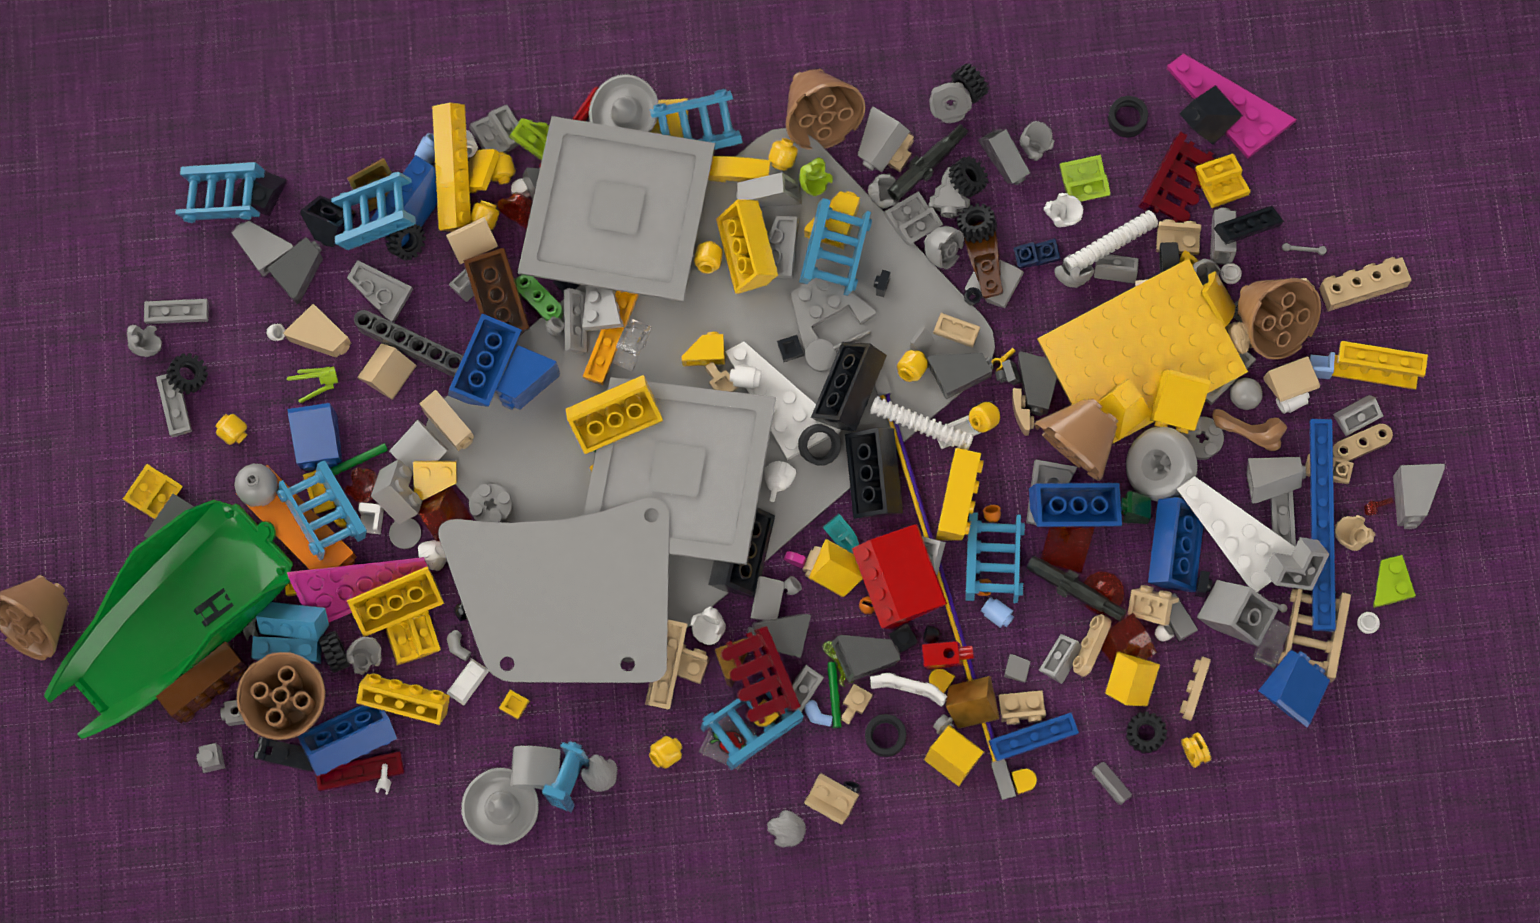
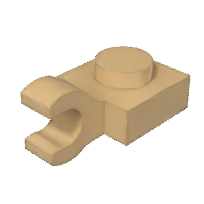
[887,134,914,172]
[705,362,739,392]
[841,684,873,725]

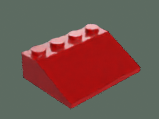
[852,524,947,629]

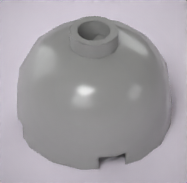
[924,226,964,269]
[234,463,278,507]

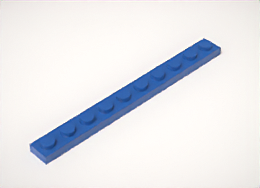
[1309,419,1336,632]

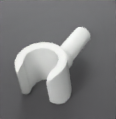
[375,764,391,795]

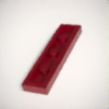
[315,752,405,792]

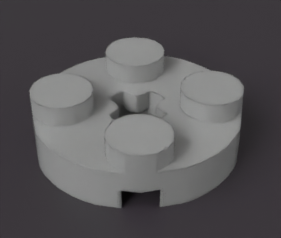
[929,82,972,123]
[1181,417,1224,460]
[469,484,513,523]

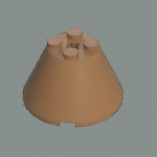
[786,69,865,150]
[1238,278,1321,359]
[1034,399,1118,481]
[0,575,69,660]
[237,652,325,740]

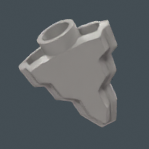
[928,167,970,218]

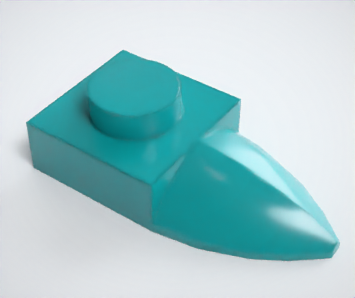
[822,514,859,554]

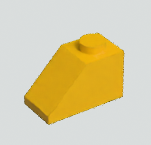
[682,332,725,366]

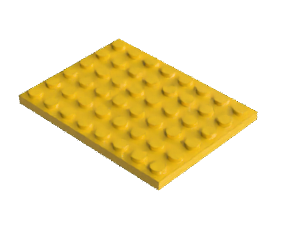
[1037,259,1248,444]

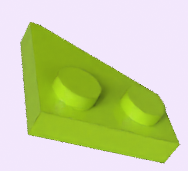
[509,118,550,160]
[1373,555,1416,608]

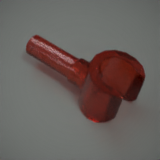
[1364,497,1393,516]

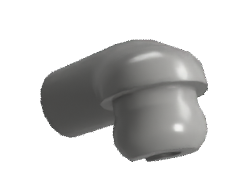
[447,630,471,661]

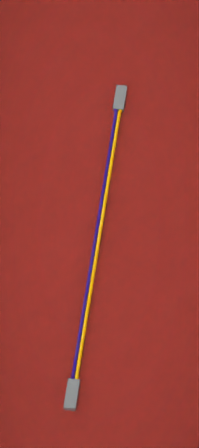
[875,366,1016,800]

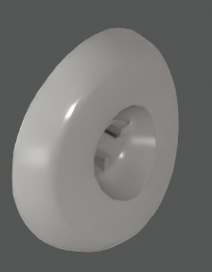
[589,75,658,132]
[1126,426,1197,501]
[462,768,538,845]

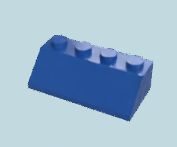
[370,155,437,247]
[448,314,521,407]
[1029,483,1122,527]
[1148,497,1203,592]
[297,705,397,776]

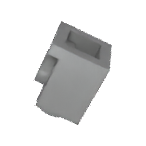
[221,700,246,726]
[197,743,225,773]

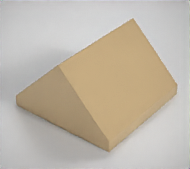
[446,217,498,264]
[358,343,416,400]
[1263,356,1320,402]

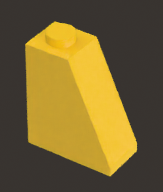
[804,191,860,249]

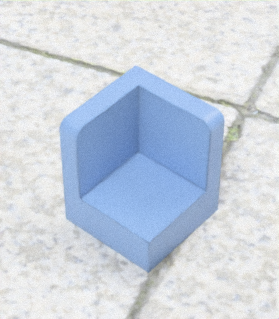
[1310,352,1335,379]

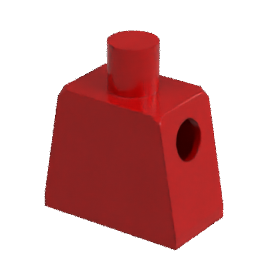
[922,641,974,670]

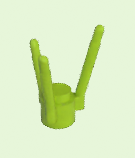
[287,367,338,403]

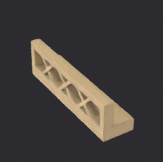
[645,620,687,710]

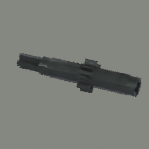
[887,124,968,201]
[1027,556,1126,622]

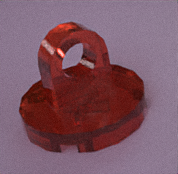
[1083,571,1124,615]

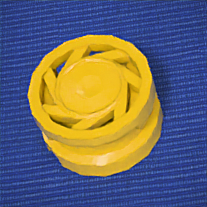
[1181,732,1211,768]

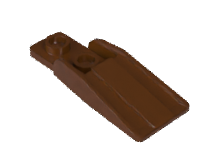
[964,221,1003,298]

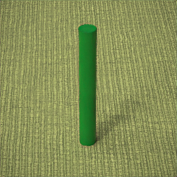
[330,443,388,476]
[827,662,842,728]

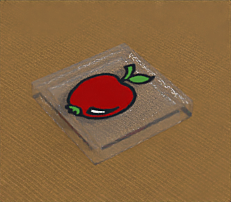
[699,717,757,771]

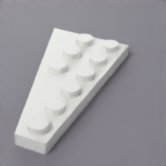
[725,342,842,460]
[1177,476,1295,592]

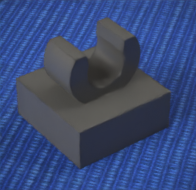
[995,359,1022,385]

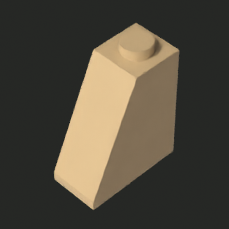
[283,304,351,358]
[419,390,474,451]

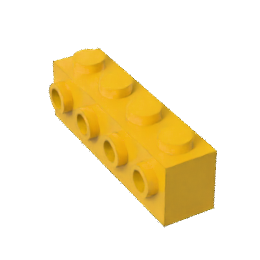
[356,674,450,725]

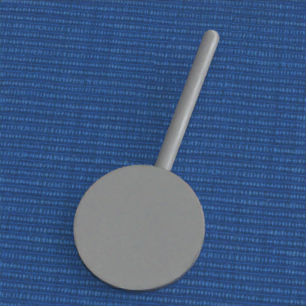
[805,330,870,371]
[389,518,421,549]

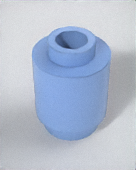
[414,133,435,164]
[981,597,1014,628]

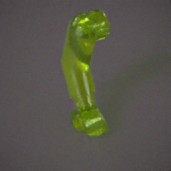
[823,641,853,687]

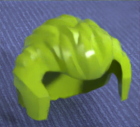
[799,158,833,196]

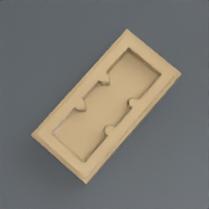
[933,313,980,348]

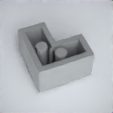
[371,459,422,524]
[1265,537,1329,591]

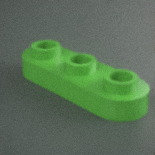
[515,275,563,321]

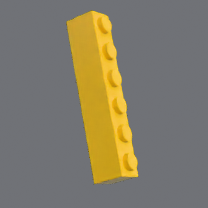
[432,103,471,232]

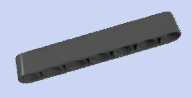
[354,310,463,377]

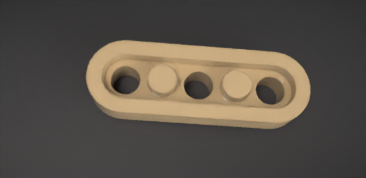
[1333,424,1393,462]
[1073,614,1111,677]
[1180,657,1210,721]

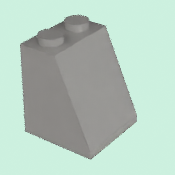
[1393,464,1445,529]
[1197,580,1278,647]

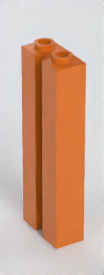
[236,465,357,570]

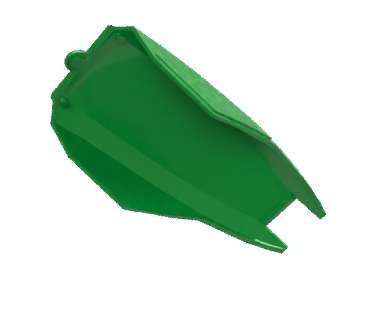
[44,499,293,739]

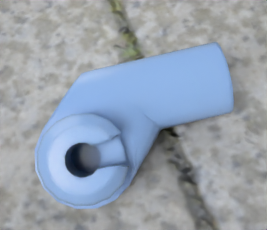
[804,700,832,726]

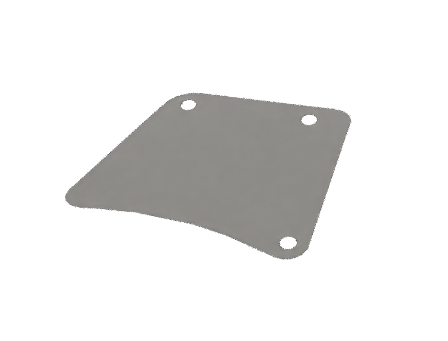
[438,497,669,683]

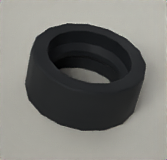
[1108,96,1149,138]
[1159,242,1179,273]
[798,424,841,466]
[865,714,907,757]

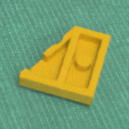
[413,461,457,500]

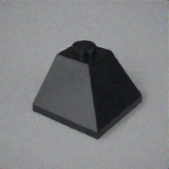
[1180,85,1243,145]
[233,171,287,217]
[300,195,356,248]

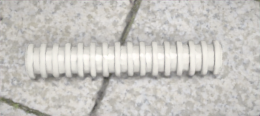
[1064,210,1158,272]
[870,396,973,450]

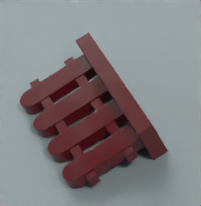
[1138,131,1215,223]
[720,626,801,724]

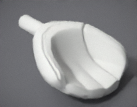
[764,461,796,502]
[418,540,447,571]

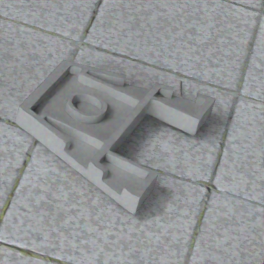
[791,271,877,354]

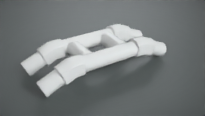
[870,673,947,707]

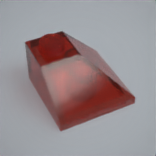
[418,486,472,541]
[1041,527,1095,573]
[1101,613,1157,665]

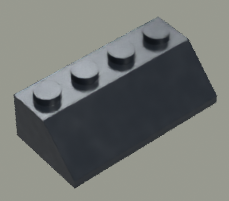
[811,342,887,432]
[845,427,903,519]
[708,508,775,598]

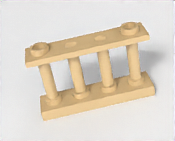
[1278,588,1351,683]

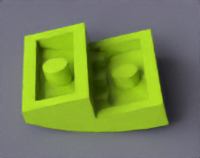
[1059,155,1111,202]

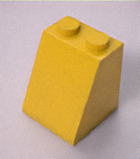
[1150,369,1212,434]

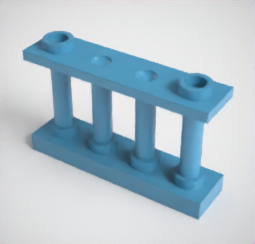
[649,89,742,149]
[175,162,265,223]
[331,172,416,250]
[799,198,872,296]
[277,460,367,560]
[965,513,1025,603]
[701,675,804,770]
[542,741,589,813]

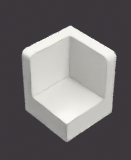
[358,503,384,534]

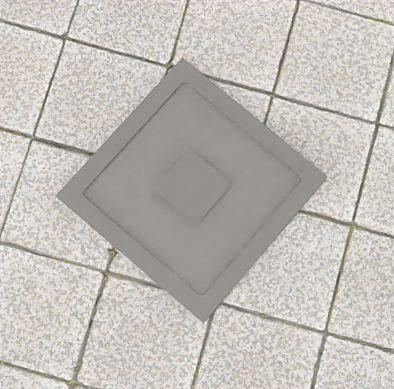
[518,116,715,302]
[584,377,776,565]

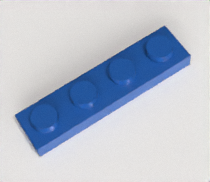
[989,713,1079,762]

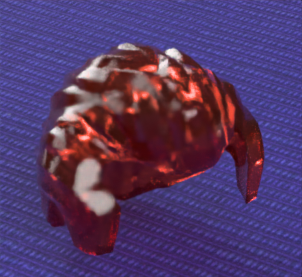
[345,467,377,503]

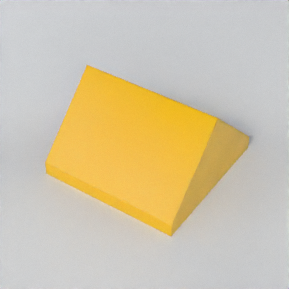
[809,539,863,597]
[1105,652,1160,706]
[924,725,984,786]

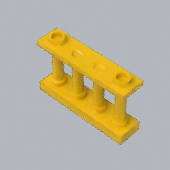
[1332,341,1428,390]

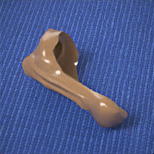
[1212,409,1287,452]

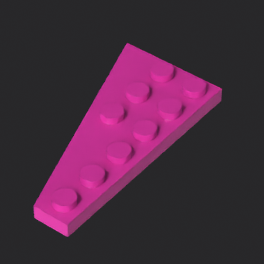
[1167,53,1296,159]
[287,557,430,622]

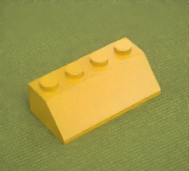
[716,199,778,294]
[566,375,663,454]
[936,448,984,541]
[347,566,444,637]

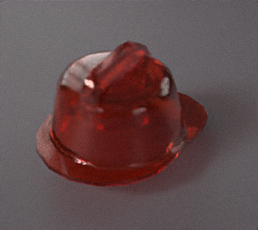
[497,193,533,230]

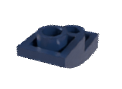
[1014,239,1061,268]

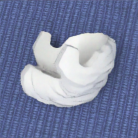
[1044,193,1084,228]
[690,607,726,645]

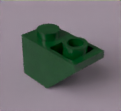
[1121,491,1151,524]

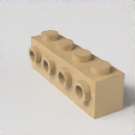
[1319,257,1411,311]

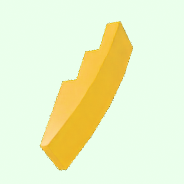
[708,156,770,183]

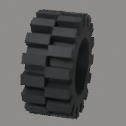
[951,63,989,104]
[948,156,988,197]
[957,203,997,243]
[385,224,426,260]
[166,353,208,394]
[319,631,350,673]
[1126,712,1167,753]

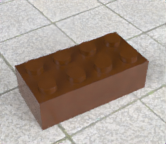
[463,248,530,333]
[156,642,249,724]

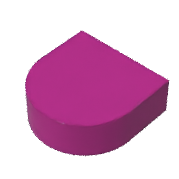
[784,551,806,569]

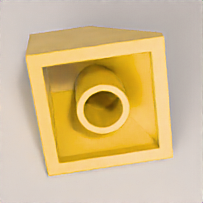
[1098,379,1152,440]

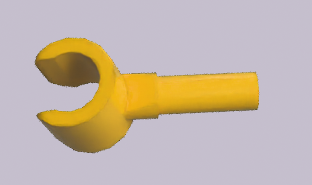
[991,348,1016,372]

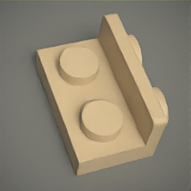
[1156,220,1201,255]
[1128,585,1179,626]
[677,644,709,685]
[999,691,1046,725]
[804,773,859,824]

